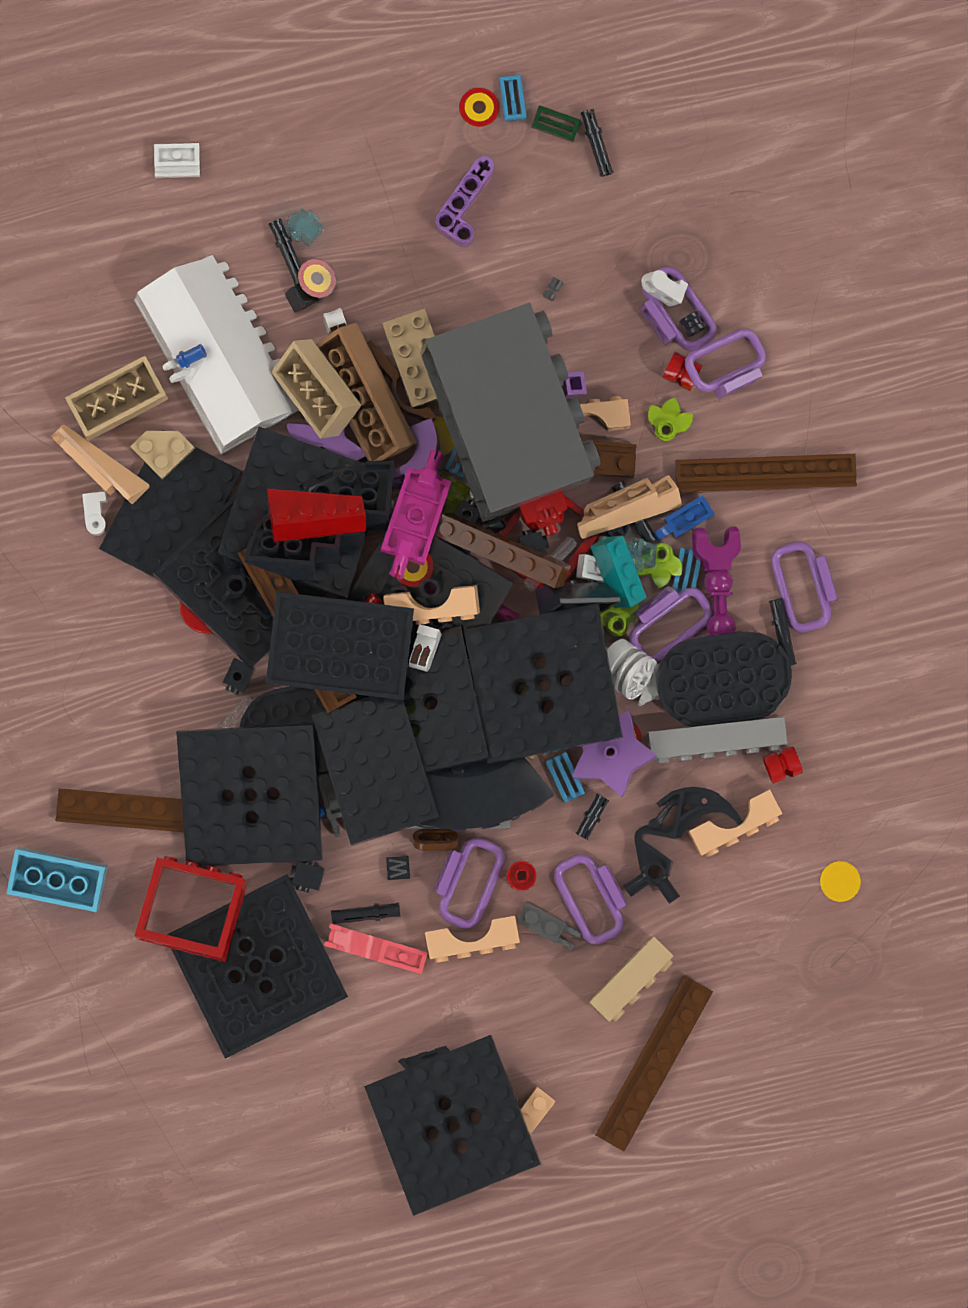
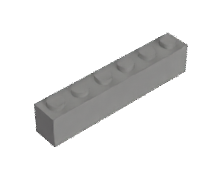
[647,717,787,764]

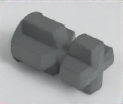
[543,277,564,301]

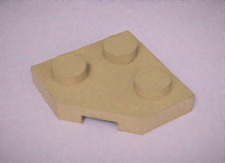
[130,431,195,480]

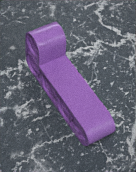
[435,156,494,247]

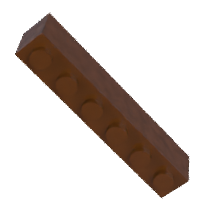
[434,513,571,588]

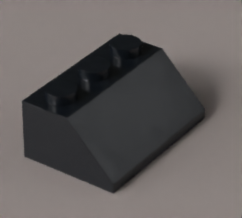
[536,580,621,615]

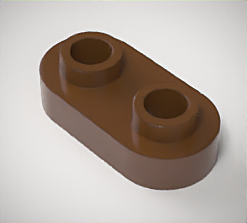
[413,829,458,851]

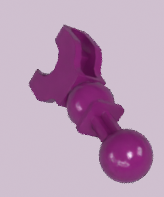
[692,526,741,635]

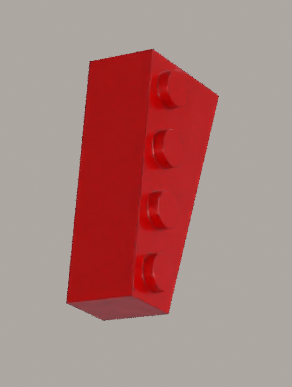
[267,489,366,542]

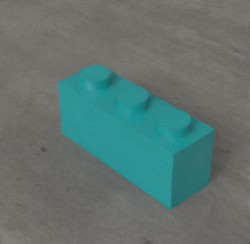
[590,536,647,608]

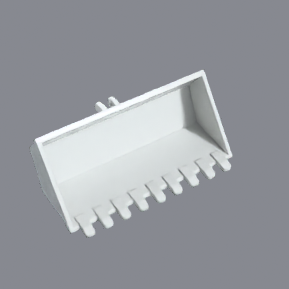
[134,255,299,455]

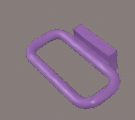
[640,266,717,351]
[685,328,766,399]
[771,541,838,633]
[629,586,713,663]
[433,837,505,929]
[553,854,628,945]

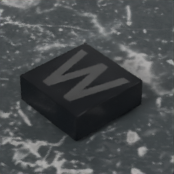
[386,856,410,880]

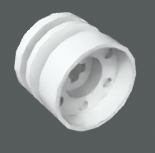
[607,639,657,699]

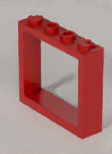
[500,496,601,589]
[134,856,248,962]

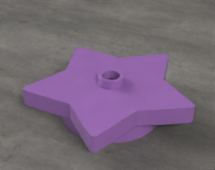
[287,423,366,461]
[572,711,657,797]

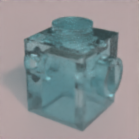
[288,208,323,247]
[626,538,657,572]

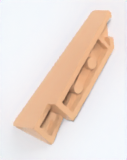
[51,425,149,504]
[577,475,682,539]

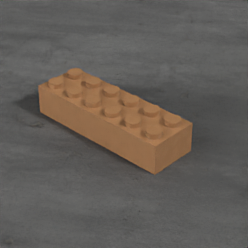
[316,323,417,461]

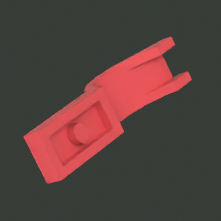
[323,924,428,974]

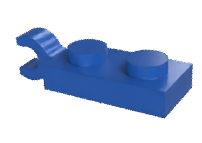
[654,495,715,541]

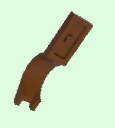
[367,340,436,422]

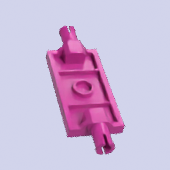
[380,450,451,579]

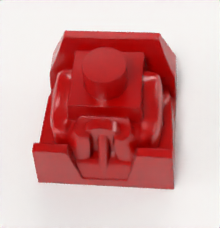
[518,491,568,537]

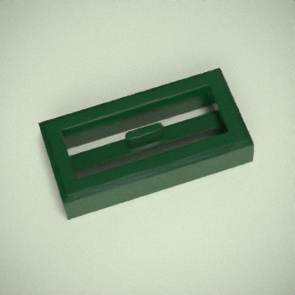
[531,105,581,142]

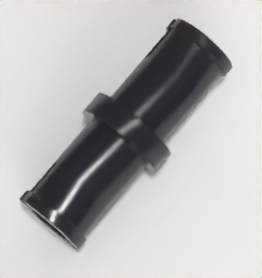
[575,794,610,840]

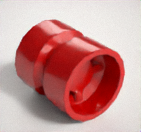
[662,352,703,391]
[763,746,803,784]
[506,861,537,891]

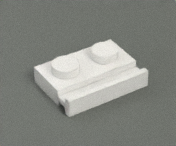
[154,143,200,178]

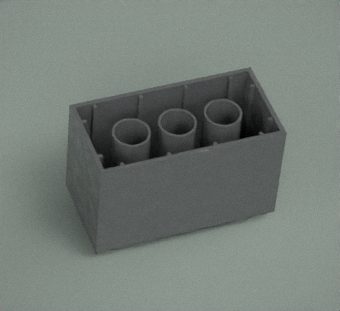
[420,303,601,522]

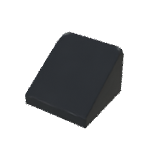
[285,284,319,313]

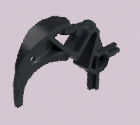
[624,787,743,904]

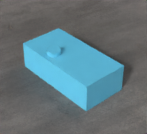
[6,847,108,912]

